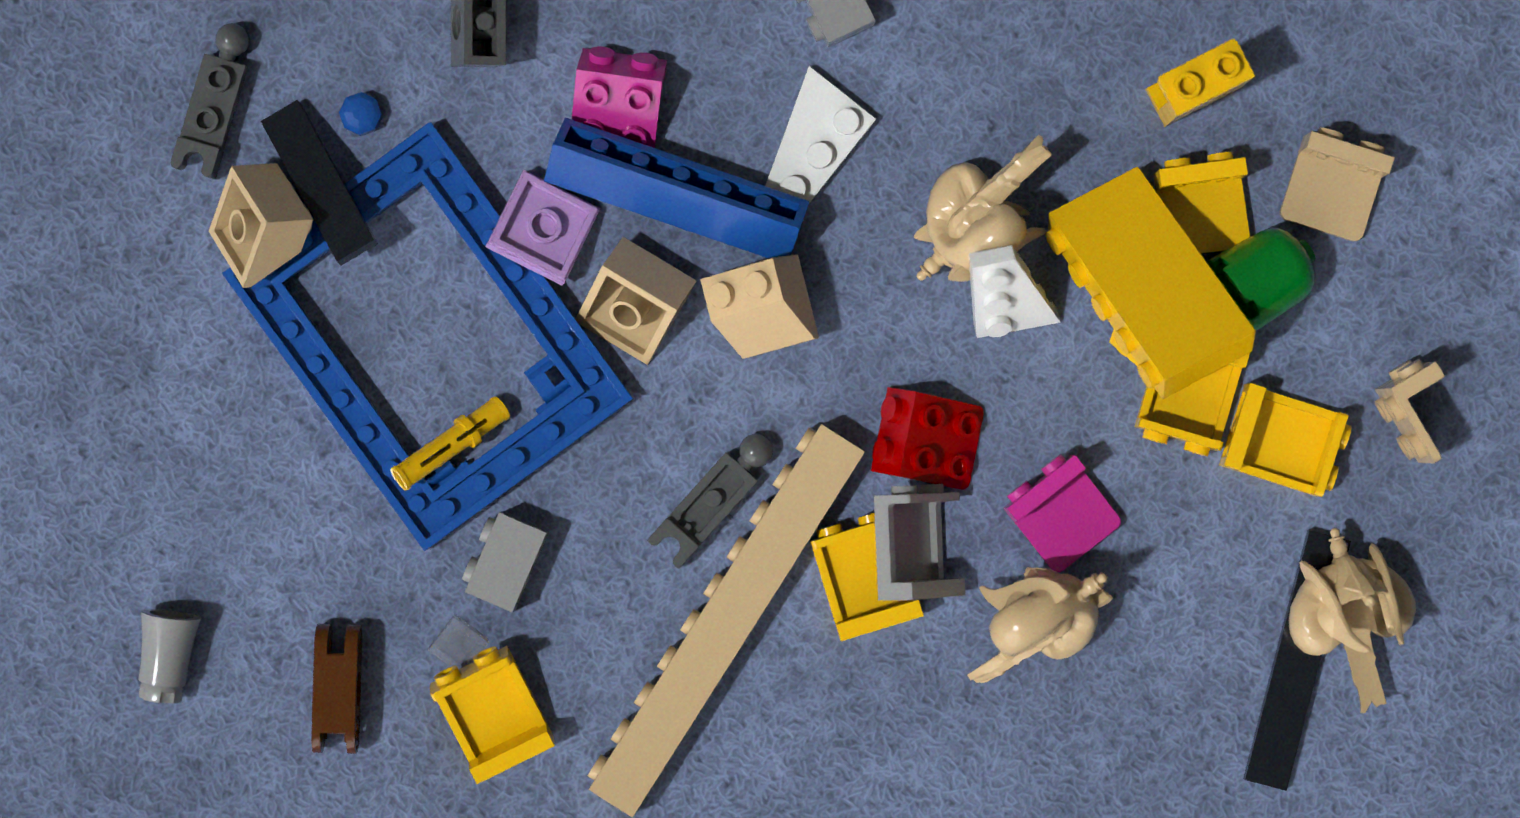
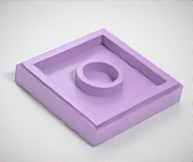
[485,170,600,286]

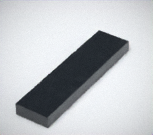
[261,100,378,266]

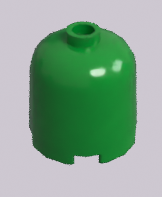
[1206,228,1315,331]

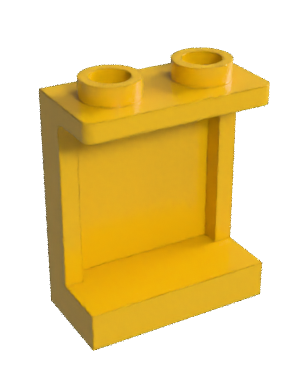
[1145,39,1255,127]
[1134,353,1250,457]
[1219,383,1352,497]
[810,513,924,641]
[430,646,555,784]

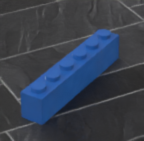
[544,118,810,259]

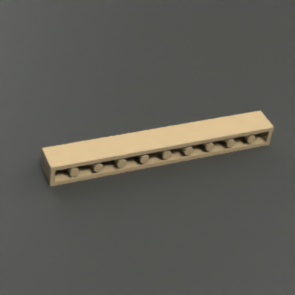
[587,424,865,818]

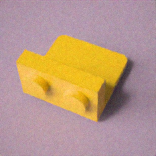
[1153,152,1250,254]

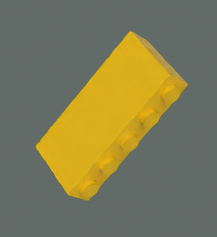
[1045,166,1256,399]

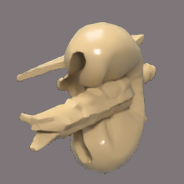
[914,135,1052,282]
[1288,528,1416,713]
[967,567,1113,683]

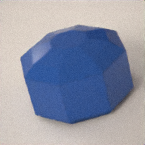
[339,92,383,136]

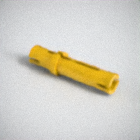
[390,396,510,491]

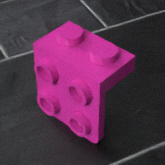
[571,46,667,148]
[1003,454,1121,572]

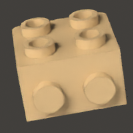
[1280,127,1395,242]
[1374,359,1445,464]

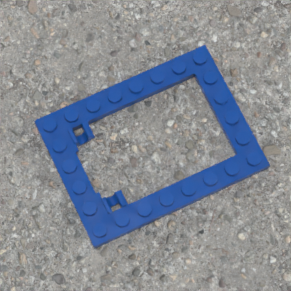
[222,122,633,551]

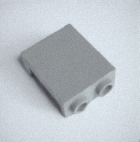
[874,484,965,600]

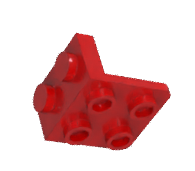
[871,387,984,490]

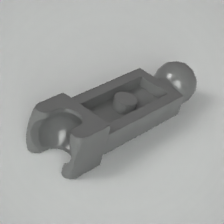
[171,23,249,180]
[647,434,773,569]

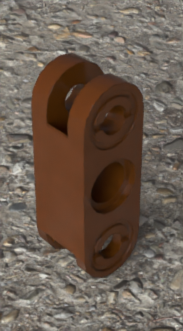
[311,623,363,754]

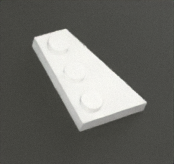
[765,66,876,204]
[969,245,1061,338]

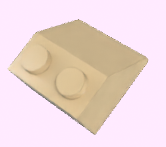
[209,163,313,288]
[576,237,696,365]
[700,254,819,359]

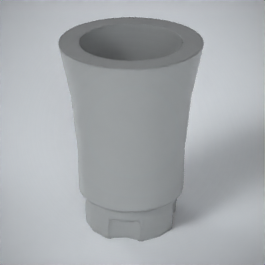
[138,609,201,704]

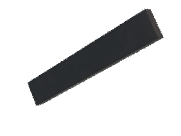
[1243,530,1351,791]

